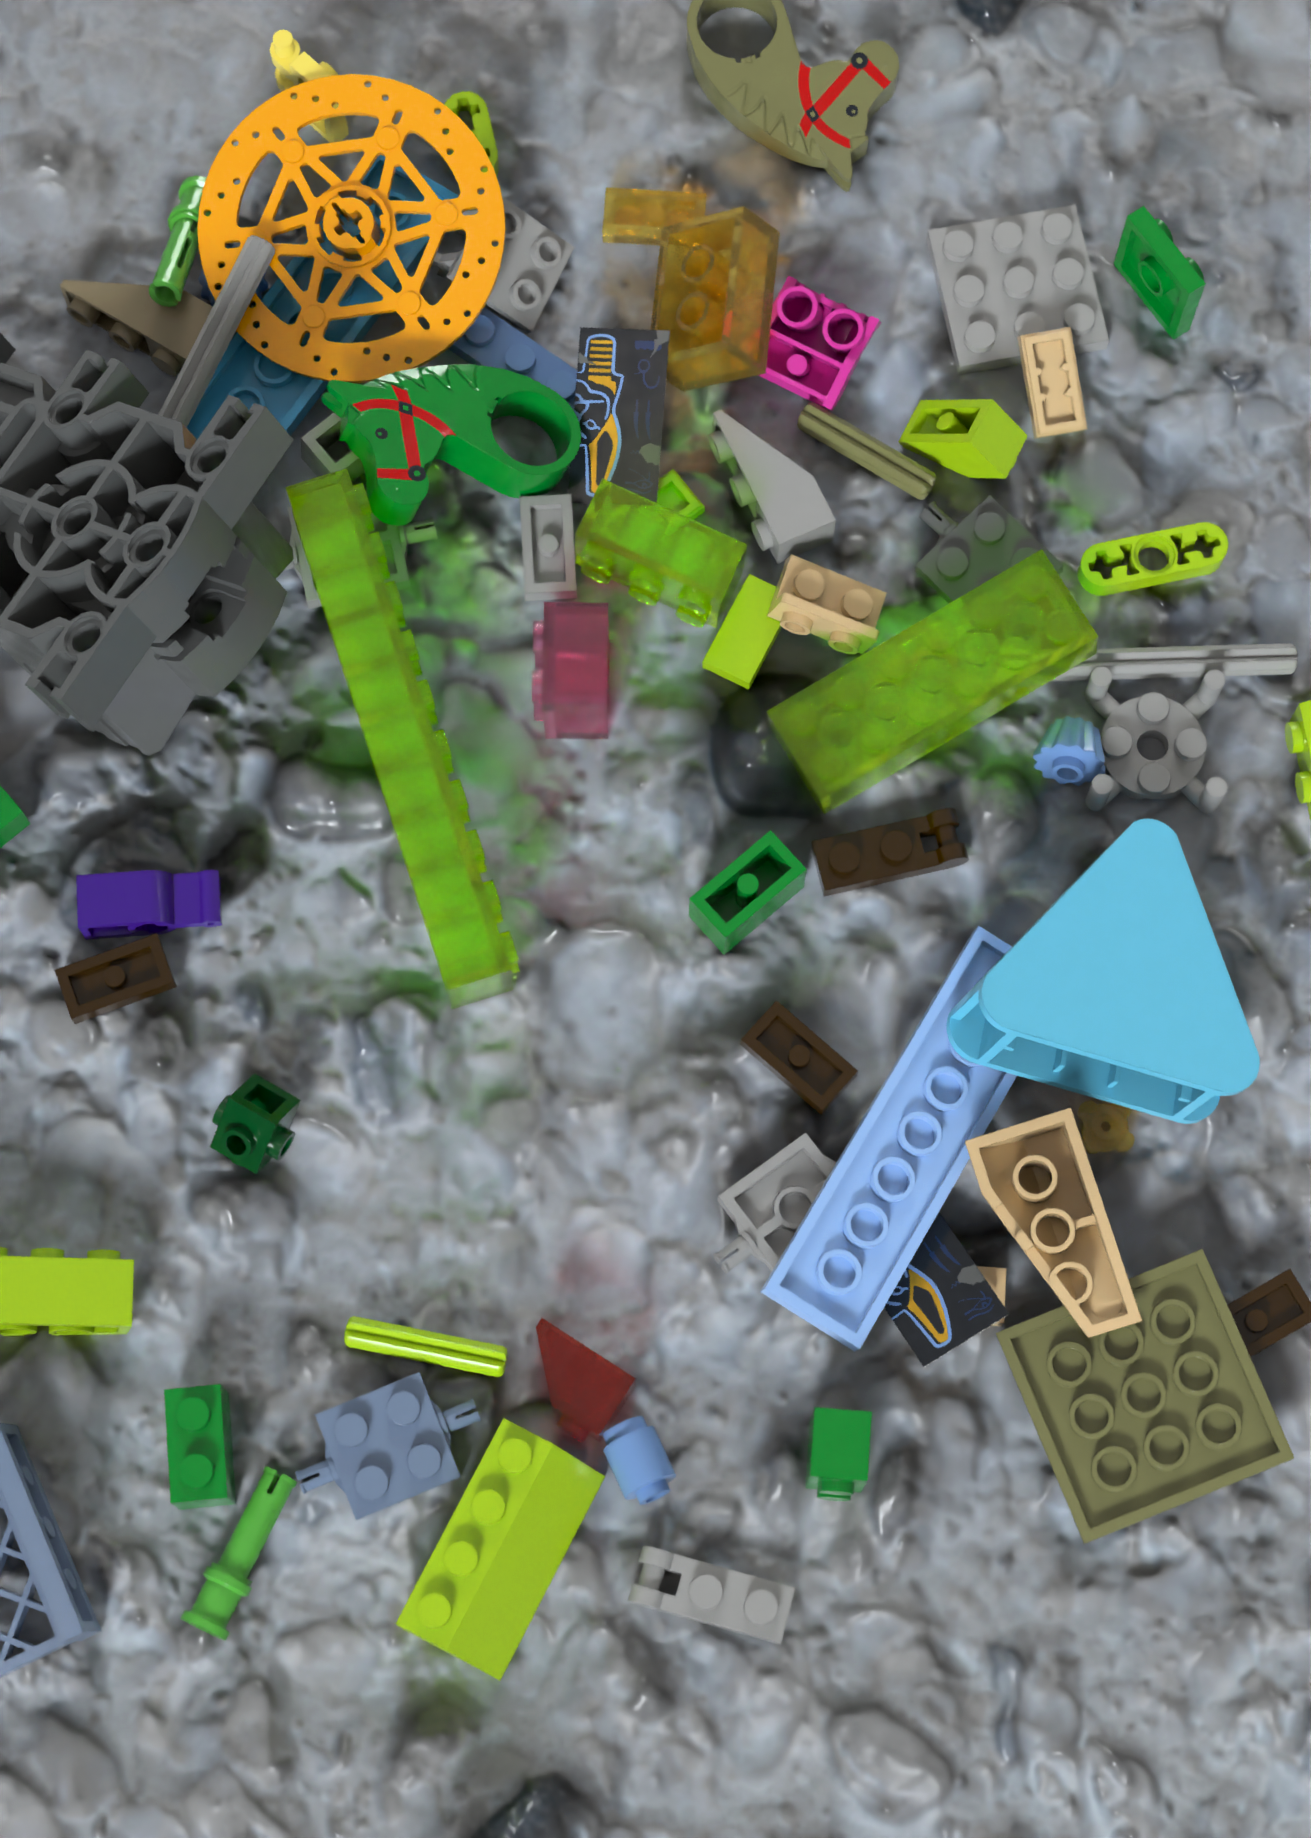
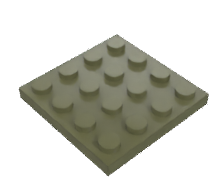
[996,1249,1295,1544]

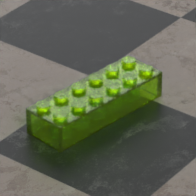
[766,549,1098,814]

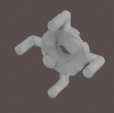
[1084,666,1228,814]

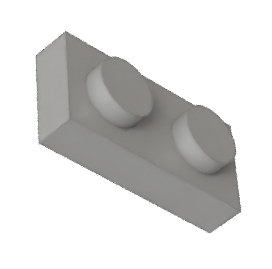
[520,494,577,601]

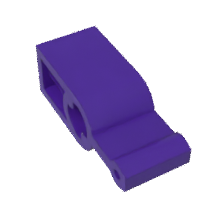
[76,870,222,940]

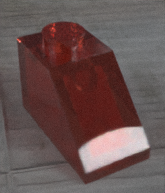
[536,1318,636,1443]

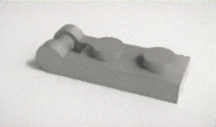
[628,1545,796,1645]

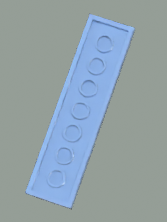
[760,926,1017,1352]

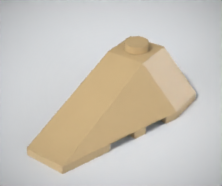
[965,1107,1142,1338]

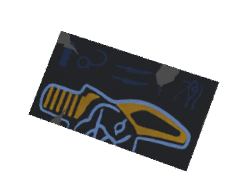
[568,327,670,507]
[884,1212,1009,1367]

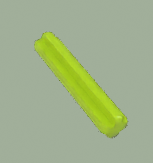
[344,1316,508,1377]

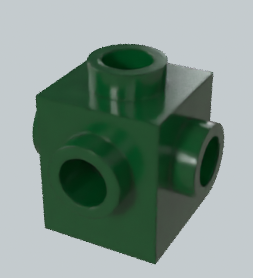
[210,1073,301,1174]

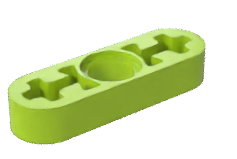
[1077,522,1228,596]

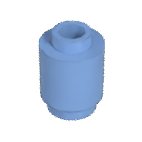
[602,1416,676,1505]

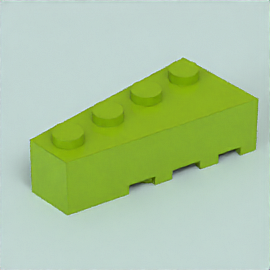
[0,1247,134,1336]

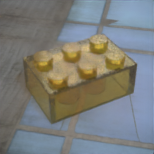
[650,206,780,392]

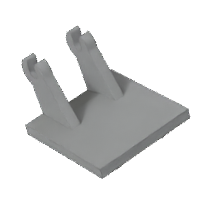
[431,196,574,333]

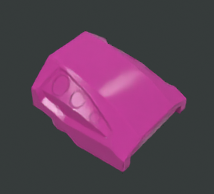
[740,275,881,411]

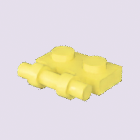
[270,30,349,143]

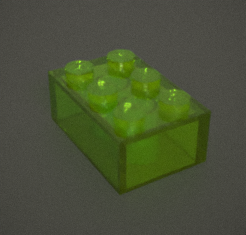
[575,478,748,628]

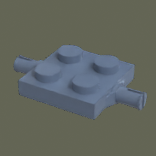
[295,1372,481,1520]

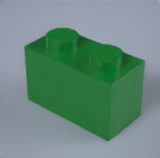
[689,830,807,955]
[164,1384,236,1510]
[805,1407,872,1501]

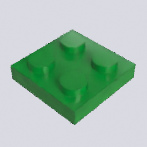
[1113,206,1206,340]

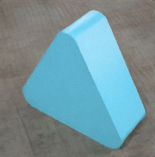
[946,819,1260,1124]

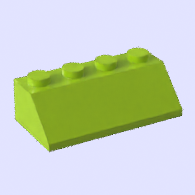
[396,1418,605,1681]

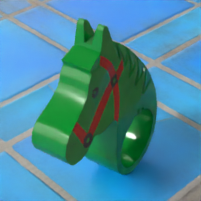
[321,364,581,526]

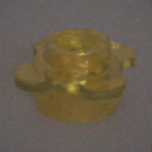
[1077,1100,1135,1154]

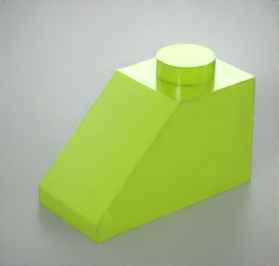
[898,399,1028,479]

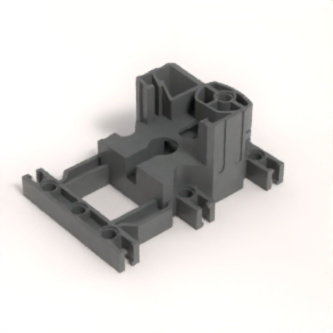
[0,333,294,756]

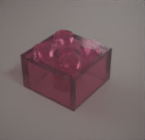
[532,602,610,739]

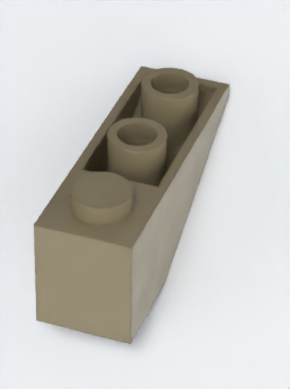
[60,280,213,376]

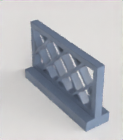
[0,1423,102,1678]

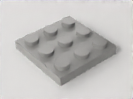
[926,204,1109,375]

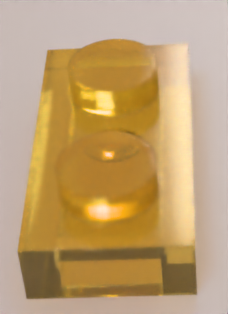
[602,187,707,248]

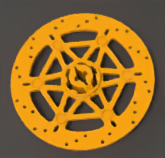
[198,74,506,383]

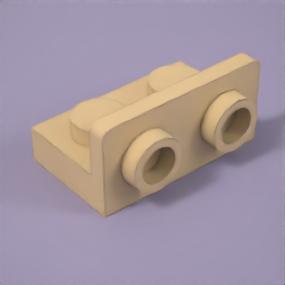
[767,554,887,654]

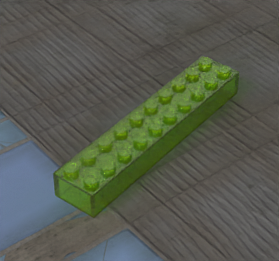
[285,468,520,1009]

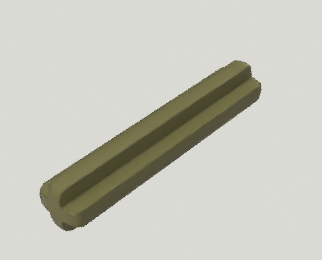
[797,402,937,500]

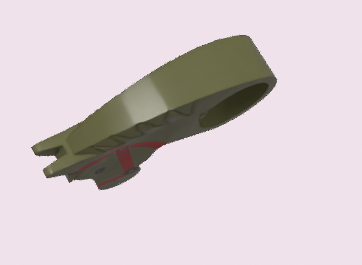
[687,0,899,192]

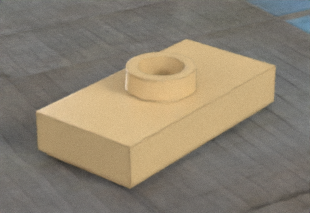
[1017,327,1087,439]

